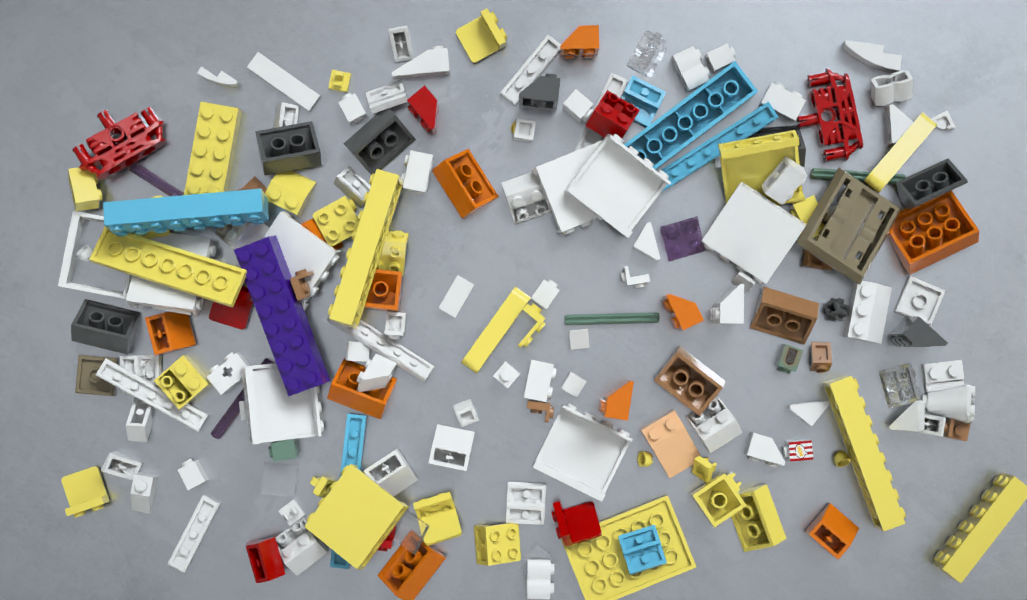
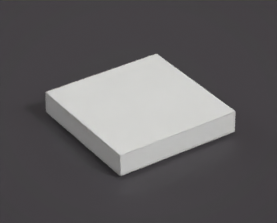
[894,276,945,326]

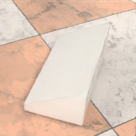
[273,102,300,128]
[333,166,371,208]
[439,275,474,318]

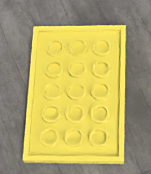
[561,495,696,600]

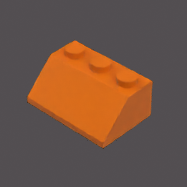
[432,148,499,219]
[344,265,402,312]
[327,358,397,420]
[599,380,634,421]
[377,530,446,600]

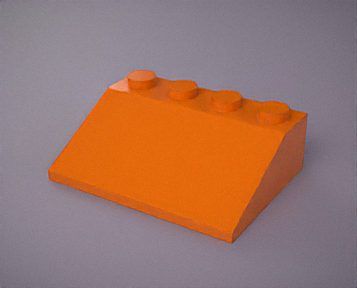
[888,190,980,275]

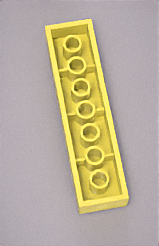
[328,169,403,329]
[823,375,906,532]

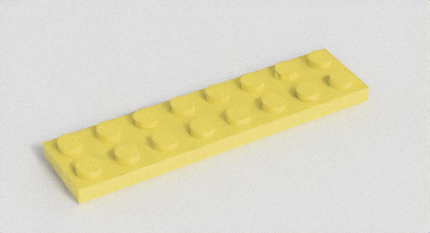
[89,227,247,308]

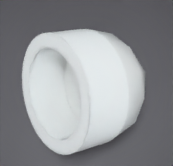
[76,245,93,262]

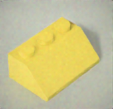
[731,484,787,552]

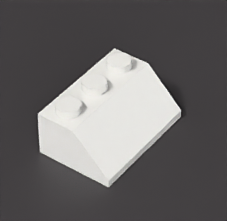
[843,281,892,344]
[710,284,744,324]

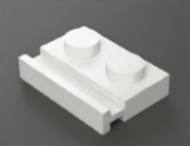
[366,80,407,114]
[922,360,964,392]

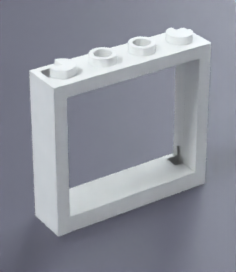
[58,211,132,299]

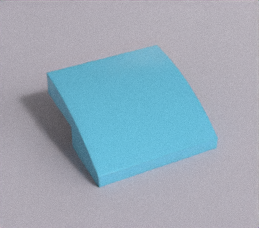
[621,75,666,128]
[618,524,667,575]

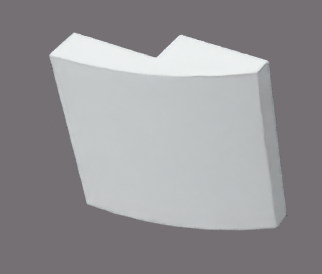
[120,355,162,394]
[506,481,546,525]

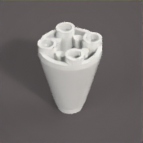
[923,385,975,423]

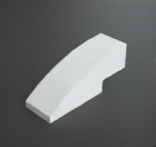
[841,40,902,73]

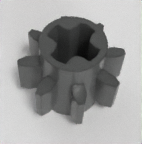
[824,298,849,321]

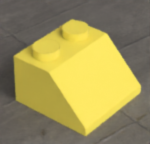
[265,171,317,217]
[690,473,747,528]

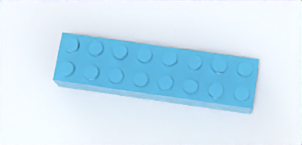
[624,61,758,170]
[103,189,269,237]

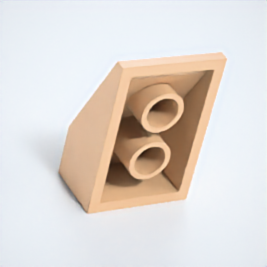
[640,409,701,478]

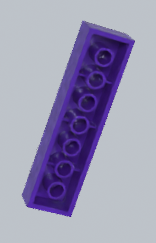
[234,235,330,396]

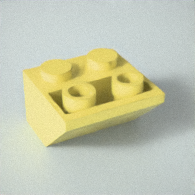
[154,355,212,410]

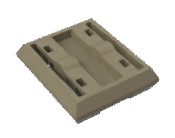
[796,167,902,285]

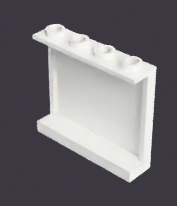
[565,134,671,238]
[532,140,603,235]
[702,182,806,284]
[263,211,341,311]
[125,233,216,316]
[241,363,324,444]
[532,403,633,502]

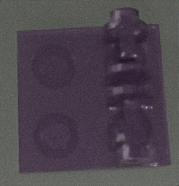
[660,216,705,261]

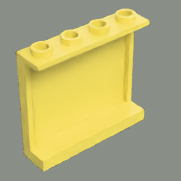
[718,130,805,206]
[304,464,409,570]

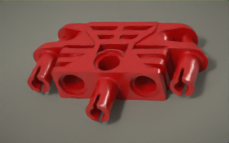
[797,68,863,162]
[72,107,166,180]

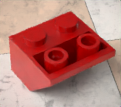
[407,85,439,134]
[585,90,640,139]
[246,537,285,583]

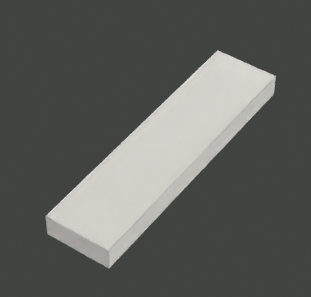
[500,35,561,106]
[247,52,321,112]
[168,495,220,573]

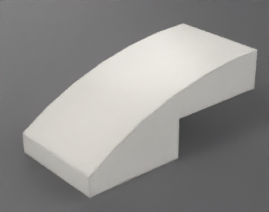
[197,67,241,87]

